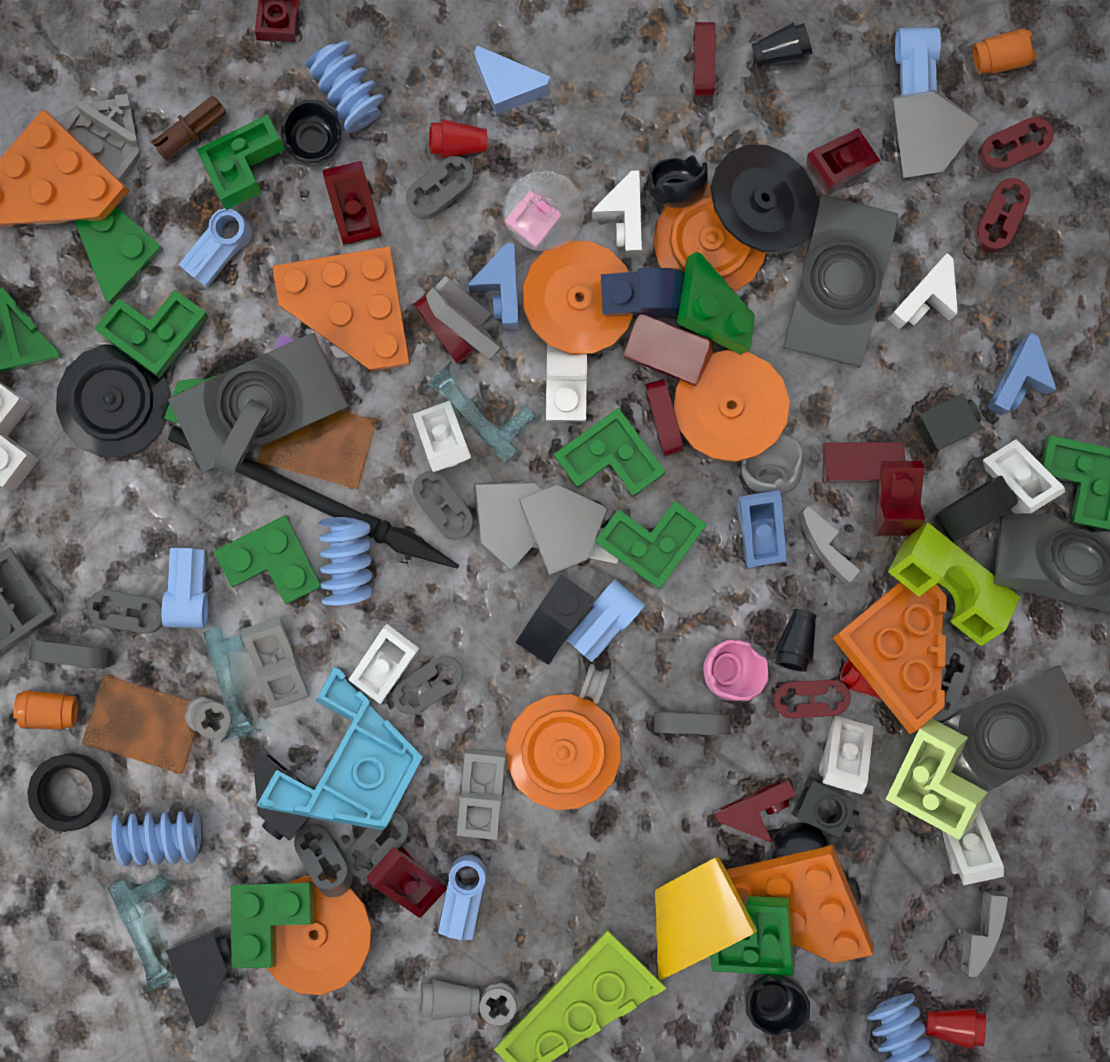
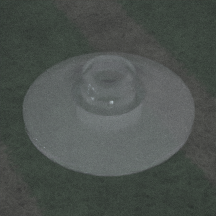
[504,171,584,251]

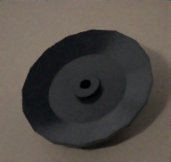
[711,144,818,252]
[56,345,171,458]

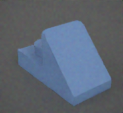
[468,243,519,330]
[986,333,1056,416]
[736,490,787,568]

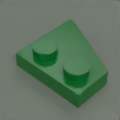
[75,206,163,305]
[677,251,755,355]
[0,288,60,373]

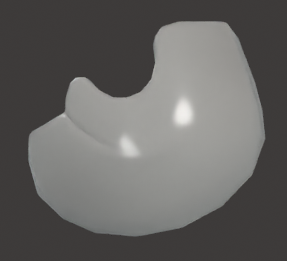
[742,434,804,494]

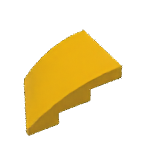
[655,856,757,980]

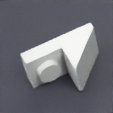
[592,171,642,258]
[888,253,957,329]
[546,344,587,422]
[413,400,471,472]
[983,439,1065,514]
[349,624,419,704]
[818,715,874,794]
[942,810,1004,885]

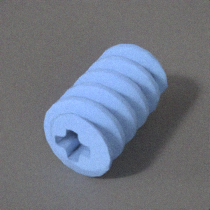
[304,41,384,133]
[318,517,373,606]
[111,811,201,866]
[867,993,936,1062]

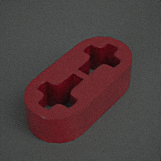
[693,22,716,97]
[978,117,1054,173]
[974,178,1031,253]
[413,294,473,364]
[644,379,684,457]
[772,679,851,719]

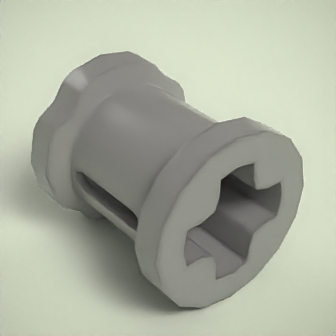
[184,696,231,738]
[480,982,517,1025]

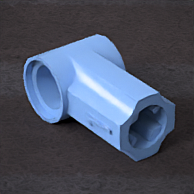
[895,27,941,95]
[179,208,252,288]
[161,548,208,629]
[566,579,645,662]
[438,855,487,940]

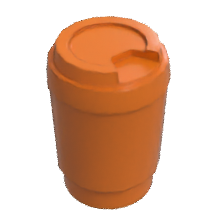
[972,28,1037,75]
[13,690,78,730]

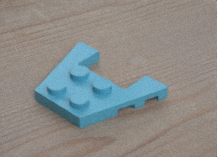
[257,666,423,831]

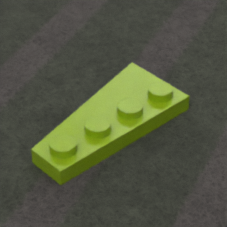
[494,929,667,1062]

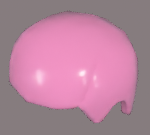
[703,640,769,701]

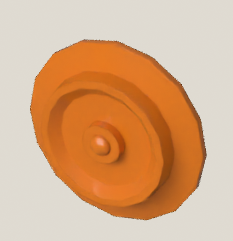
[653,184,766,292]
[523,241,633,354]
[673,350,790,462]
[506,694,621,810]
[267,875,372,995]

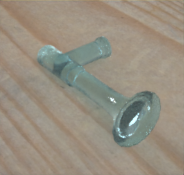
[421,361,536,462]
[203,628,261,743]
[107,874,177,996]

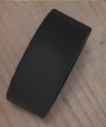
[936,475,1018,542]
[27,753,111,832]

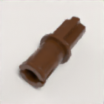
[151,96,226,162]

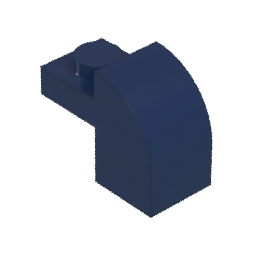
[601,268,685,318]

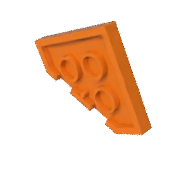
[0,109,130,228]
[272,246,410,372]
[832,582,947,734]
[726,845,874,963]

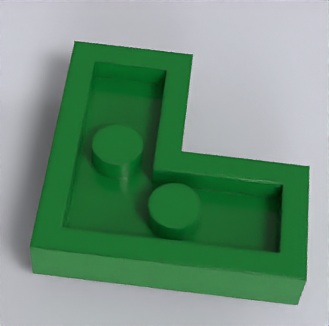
[197,114,285,210]
[94,290,209,379]
[554,408,666,496]
[1041,435,1110,531]
[594,501,707,589]
[213,515,321,605]
[230,882,315,969]
[710,896,795,976]

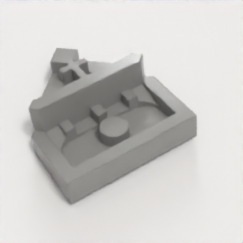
[893,90,980,178]
[62,93,140,182]
[426,276,500,359]
[474,481,542,570]
[519,485,607,575]

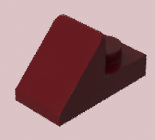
[806,128,881,196]
[323,161,381,245]
[875,461,925,536]
[712,778,796,843]
[366,847,447,918]

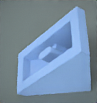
[474,46,551,115]

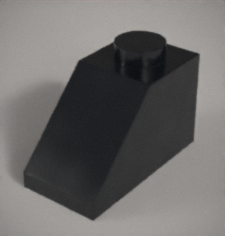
[516,575,594,665]
[253,749,312,841]
[166,927,232,1028]

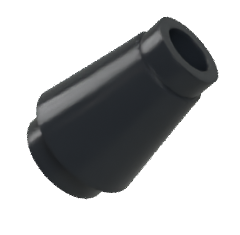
[752,22,813,67]
[774,609,817,672]

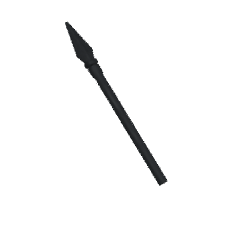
[168,426,459,569]

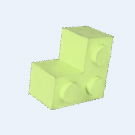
[886,718,988,840]

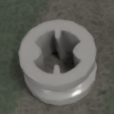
[579,664,610,704]

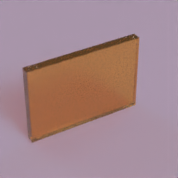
[257,411,376,489]
[82,675,196,774]

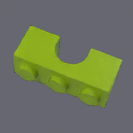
[888,522,1021,646]

